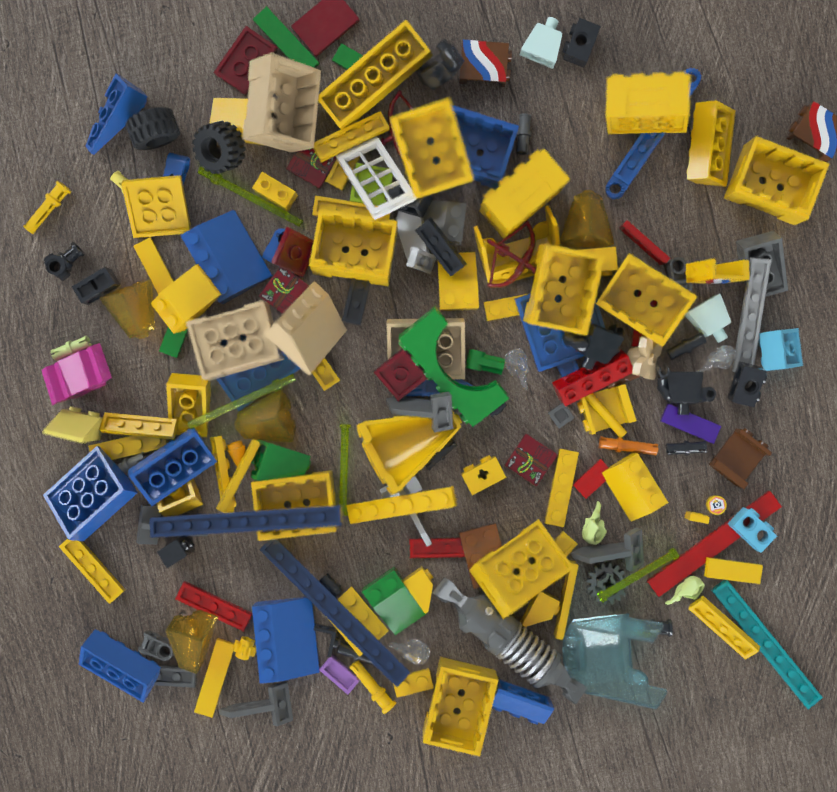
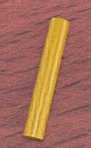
[585,393,627,438]

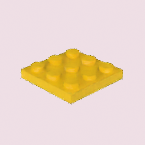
[121,175,191,238]

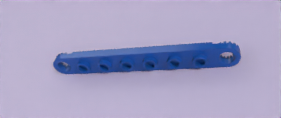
[605,68,701,200]

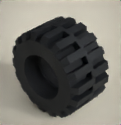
[125,107,180,150]
[192,121,246,174]

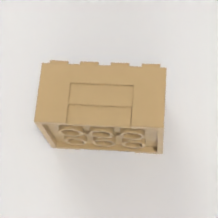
[243,53,321,153]
[186,300,285,380]

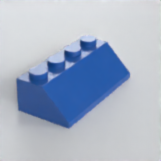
[128,426,217,506]
[79,629,161,703]

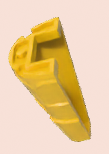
[357,410,462,495]

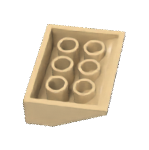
[264,281,347,375]
[387,318,465,380]

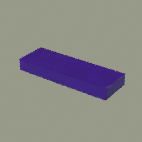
[660,404,721,444]

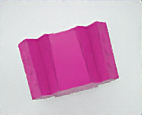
[41,343,112,405]

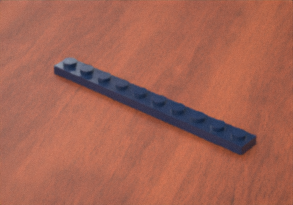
[150,505,343,538]
[259,539,411,687]

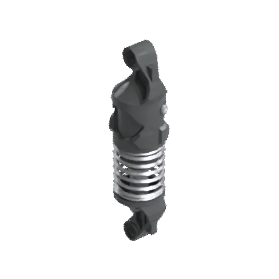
[433,577,587,704]

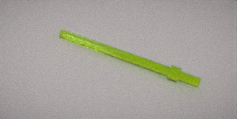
[197,166,303,227]
[188,374,296,429]

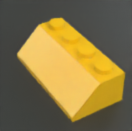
[686,100,735,187]

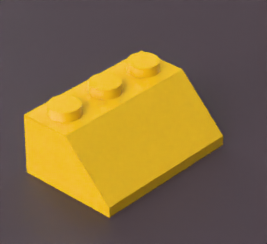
[602,453,668,521]

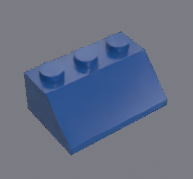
[492,679,554,724]

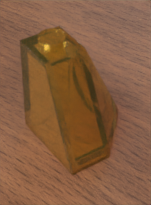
[560,189,614,250]
[100,279,155,339]
[235,389,296,442]
[166,610,218,674]

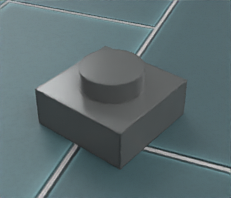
[548,403,574,429]

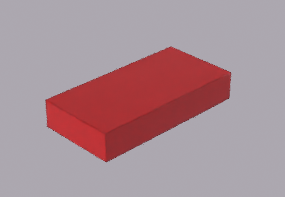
[573,459,609,499]

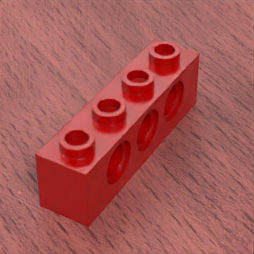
[552,349,633,406]

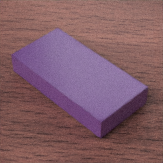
[319,654,360,695]

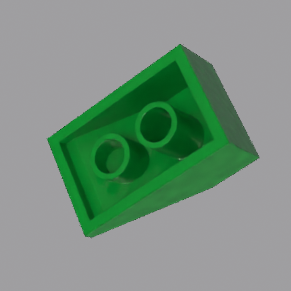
[362,566,427,635]

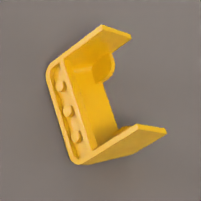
[474,205,560,283]

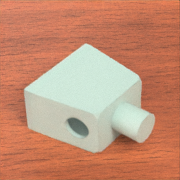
[520,17,562,69]
[685,294,731,343]

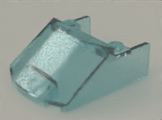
[562,613,667,709]

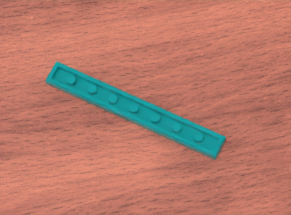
[711,580,823,709]

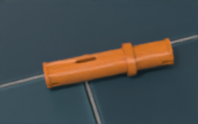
[599,436,658,456]

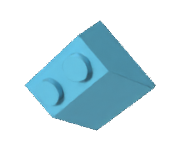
[758,328,803,371]

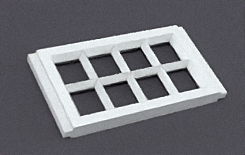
[336,136,417,220]

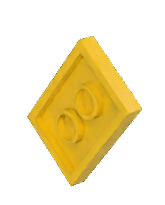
[329,587,389,657]

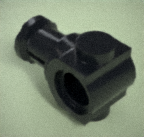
[43,242,85,281]

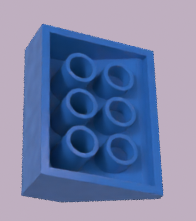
[180,210,272,304]
[43,446,138,542]
[252,597,320,684]

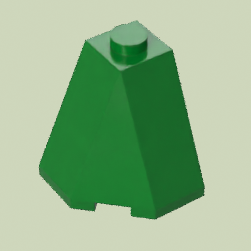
[251,439,311,481]

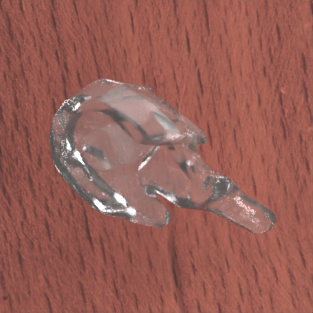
[696,345,737,372]
[505,349,529,390]
[388,639,430,664]

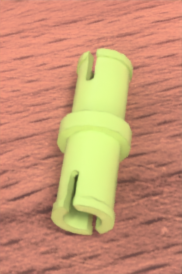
[51,336,92,361]

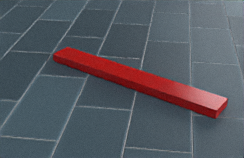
[646,491,782,597]

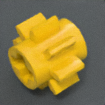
[233,636,256,660]

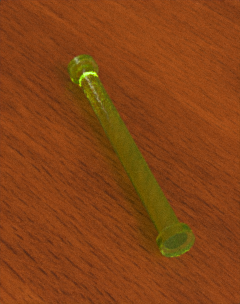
[339,424,351,516]
[597,548,679,603]

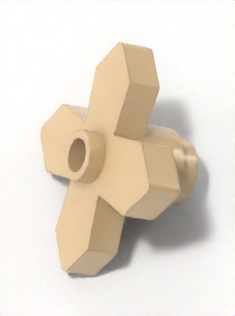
[627,336,662,380]

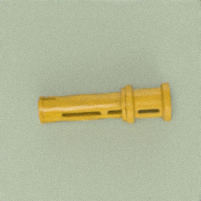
[23,180,72,234]
[349,660,396,714]

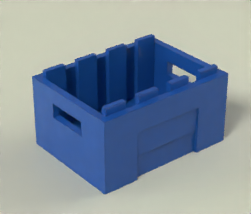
[431,105,519,189]

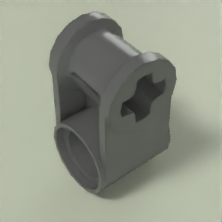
[666,257,692,292]
[138,631,178,661]

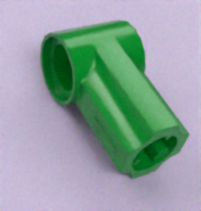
[465,349,505,375]

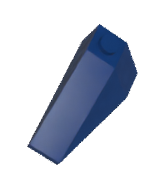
[85,73,148,155]

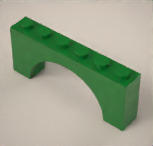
[398,306,509,427]

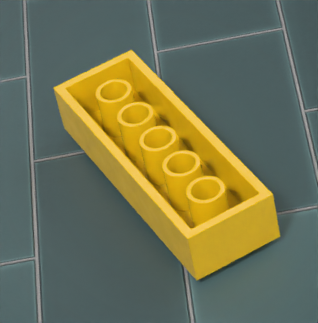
[318,20,433,129]

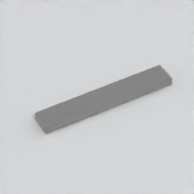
[732,257,771,373]

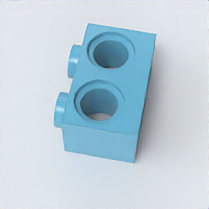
[728,507,777,553]

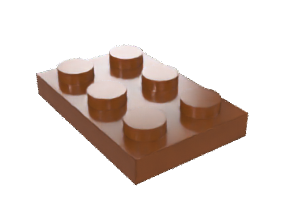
[459,523,502,589]

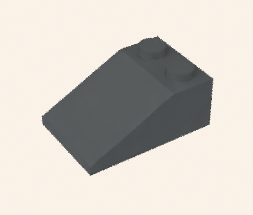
[423,201,467,245]
[736,231,788,297]

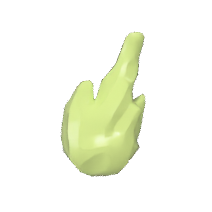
[582,501,607,545]
[665,576,705,605]

